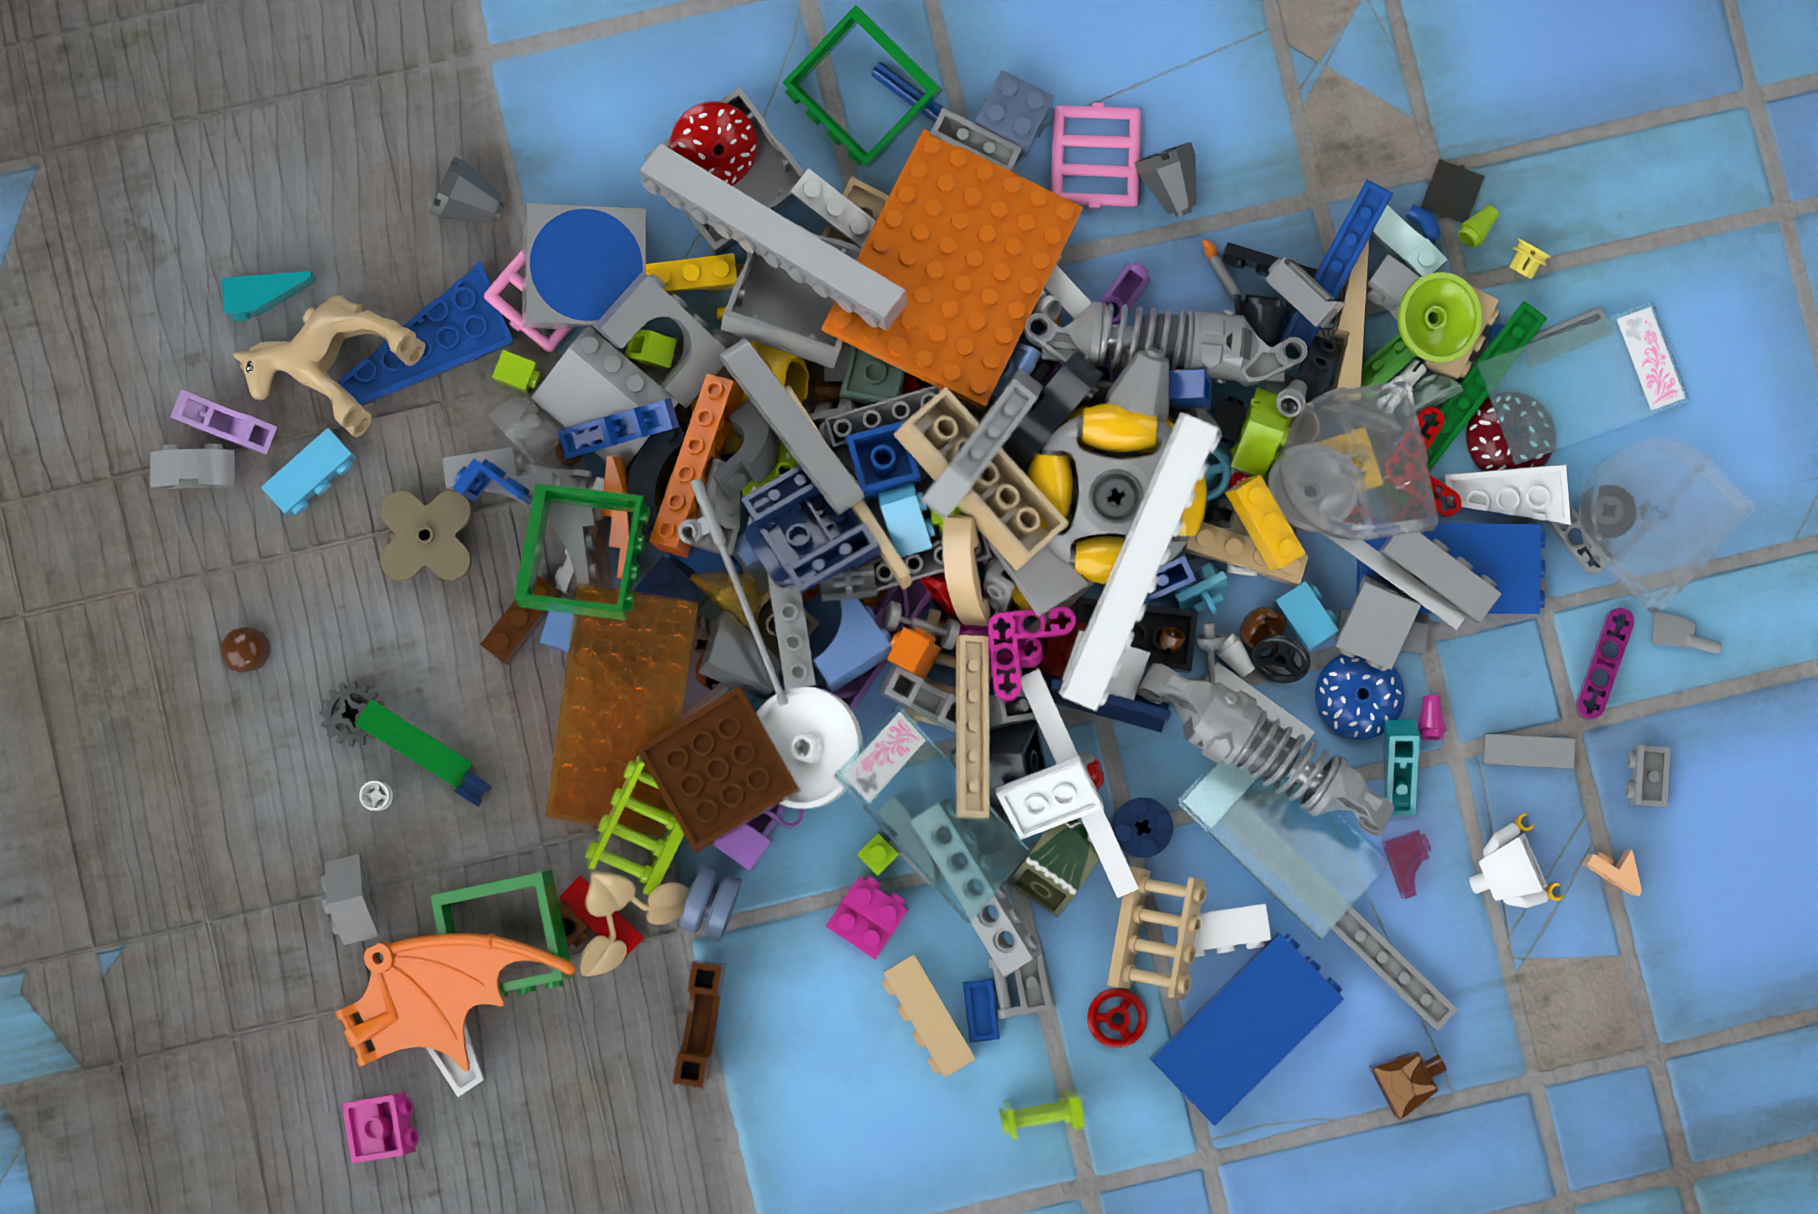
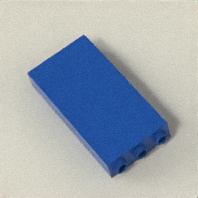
[1356,522,1546,614]
[1149,933,1344,1126]

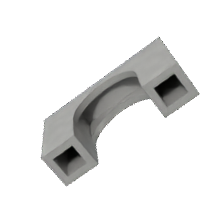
[594,273,729,409]

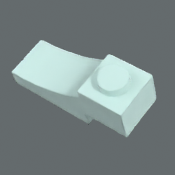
[1372,205,1447,277]

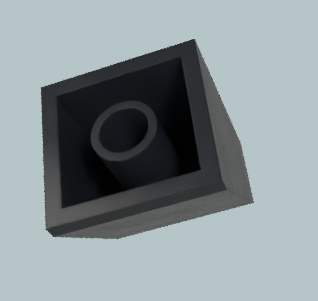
[950,720,1047,804]

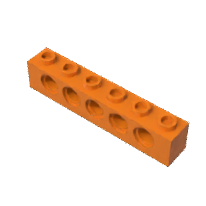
[649,374,744,558]

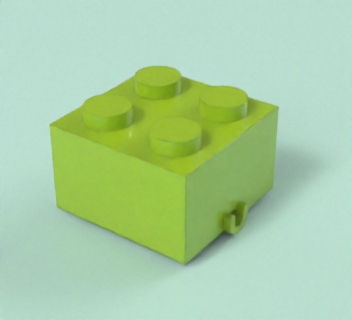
[1230,387,1292,478]

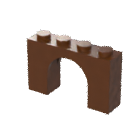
[673,960,726,1088]

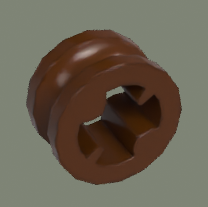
[555,440,583,465]

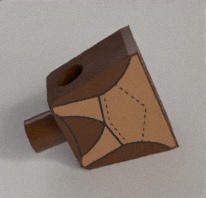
[1369,1051,1447,1120]

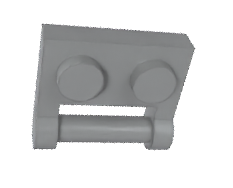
[987,950,1052,1019]

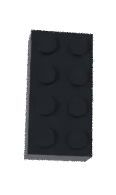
[1070,597,1198,673]

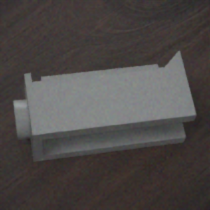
[1265,257,1346,329]

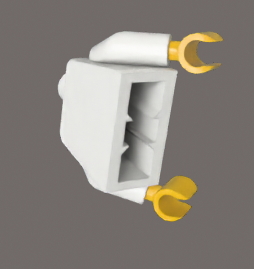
[1469,813,1564,908]

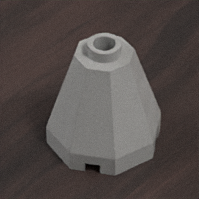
[1105,347,1169,422]

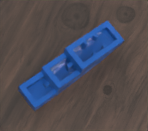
[557,398,679,459]

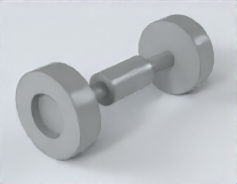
[882,601,960,650]

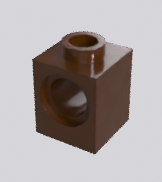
[541,901,589,948]

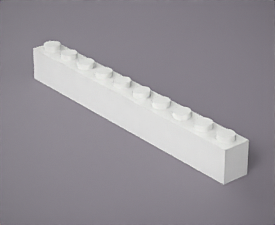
[1059,413,1220,711]

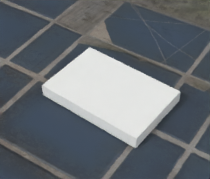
[996,756,1104,840]

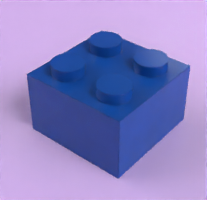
[846,421,921,502]

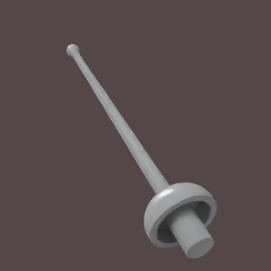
[1195,622,1225,684]

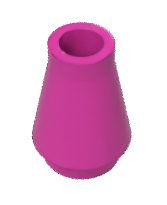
[1417,695,1447,741]

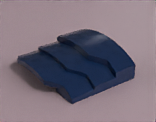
[741,465,881,594]

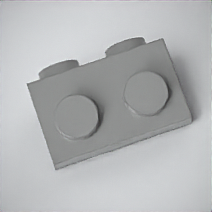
[982,556,1015,615]
[1625,744,1671,808]

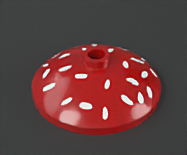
[669,101,757,186]

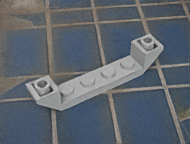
[921,368,1043,519]

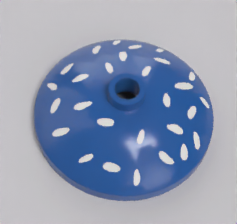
[1315,654,1405,740]

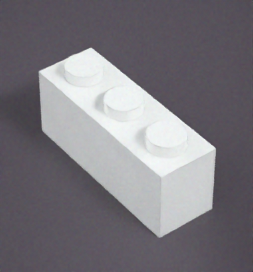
[1175,904,1271,957]

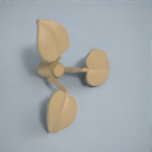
[579,872,690,976]

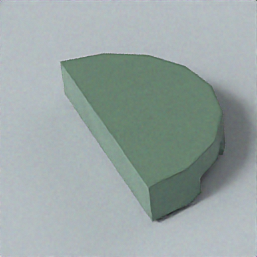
[1406,374,1464,420]

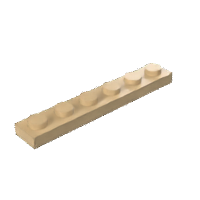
[956,635,989,819]

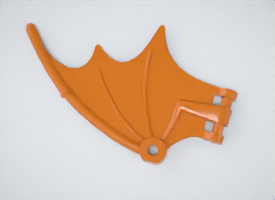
[335,933,576,1072]

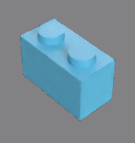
[878,483,935,557]
[1273,581,1339,651]

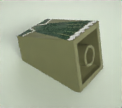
[1008,818,1100,917]

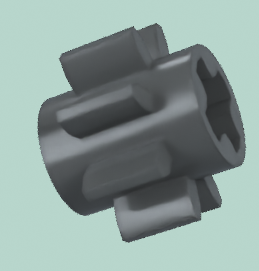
[681,616,714,653]

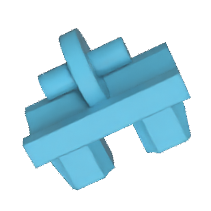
[1175,563,1229,616]

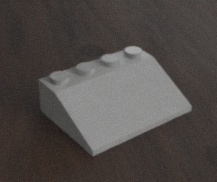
[531,326,679,469]

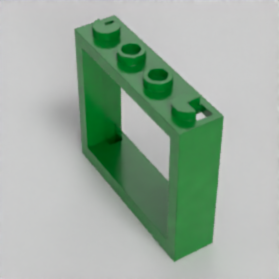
[782,5,943,167]
[514,483,650,620]
[430,870,574,998]

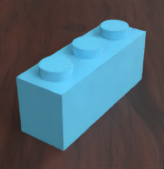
[261,428,357,517]

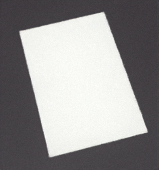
[1062,630,1150,700]

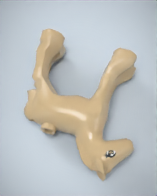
[233,295,426,438]

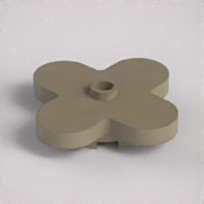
[380,491,472,581]

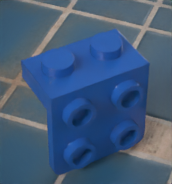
[452,458,532,505]

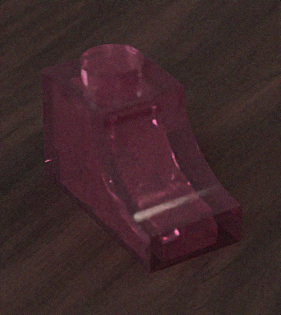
[1381,830,1431,899]

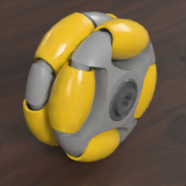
[1026,403,1207,584]

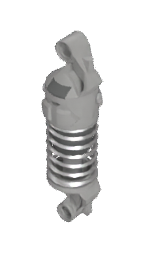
[1023,301,1307,387]
[1138,663,1395,836]

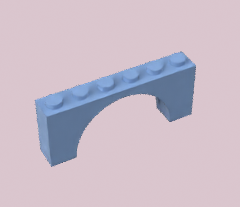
[732,534,892,693]

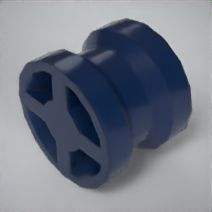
[454,771,492,807]

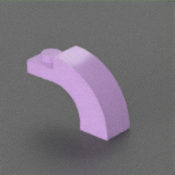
[170,390,277,454]

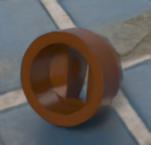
[1159,626,1185,652]

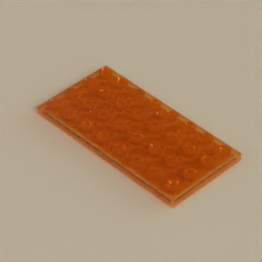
[545,583,699,837]

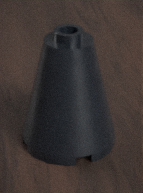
[1234,294,1293,347]

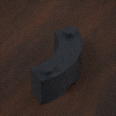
[1001,351,1103,470]
[627,418,687,543]

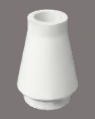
[1216,632,1255,678]

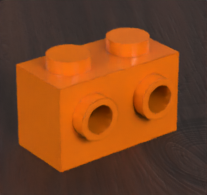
[887,626,942,680]

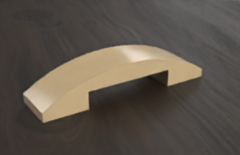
[943,515,991,626]

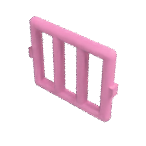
[1051,103,1142,209]
[484,249,573,352]

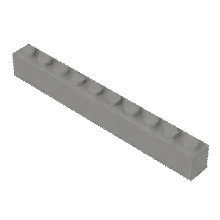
[639,143,907,331]

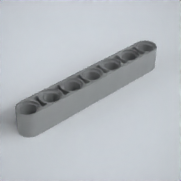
[719,338,864,515]

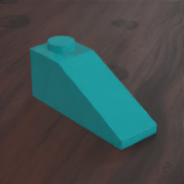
[222,271,316,322]
[1383,720,1420,816]

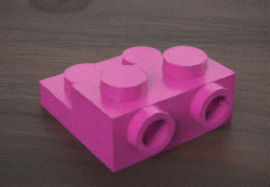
[826,875,909,960]
[342,1092,419,1163]

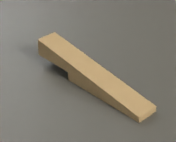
[1331,240,1369,401]

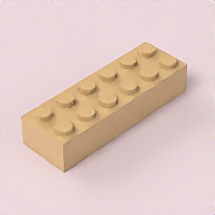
[894,387,1069,571]

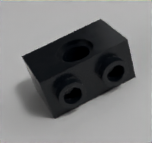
[1295,335,1343,407]

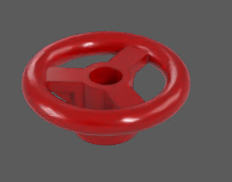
[1087,988,1147,1048]

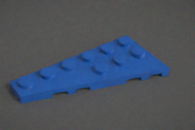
[337,261,515,406]

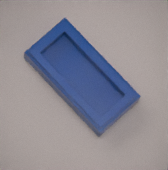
[963,979,1000,1043]

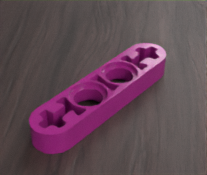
[1575,608,1634,719]

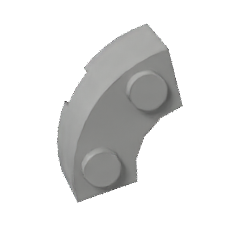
[150,444,235,489]

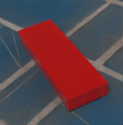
[559,875,645,959]

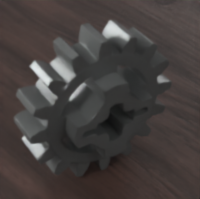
[319,681,385,747]

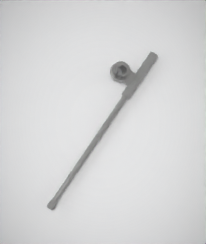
[678,478,789,706]

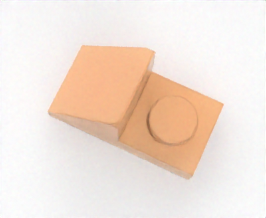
[1582,849,1642,896]

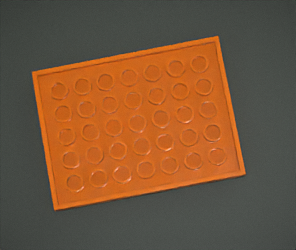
[821,129,1083,410]

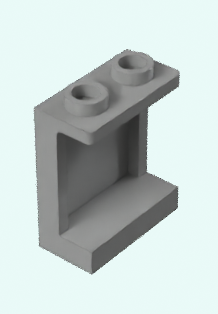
[1335,575,1421,669]

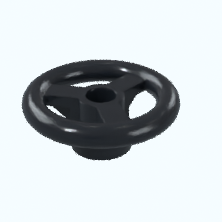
[1252,634,1311,683]

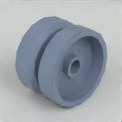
[680,866,742,942]

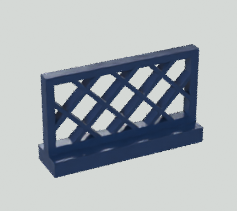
[1049,672,1171,733]

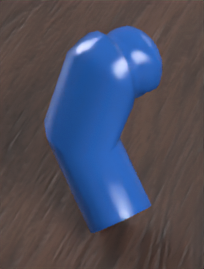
[1406,204,1441,245]

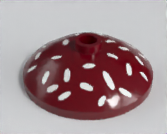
[1465,392,1555,471]

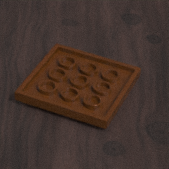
[636,686,801,853]

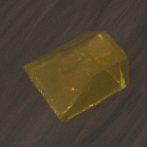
[689,570,763,629]

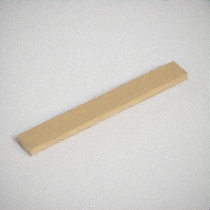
[784,385,912,589]

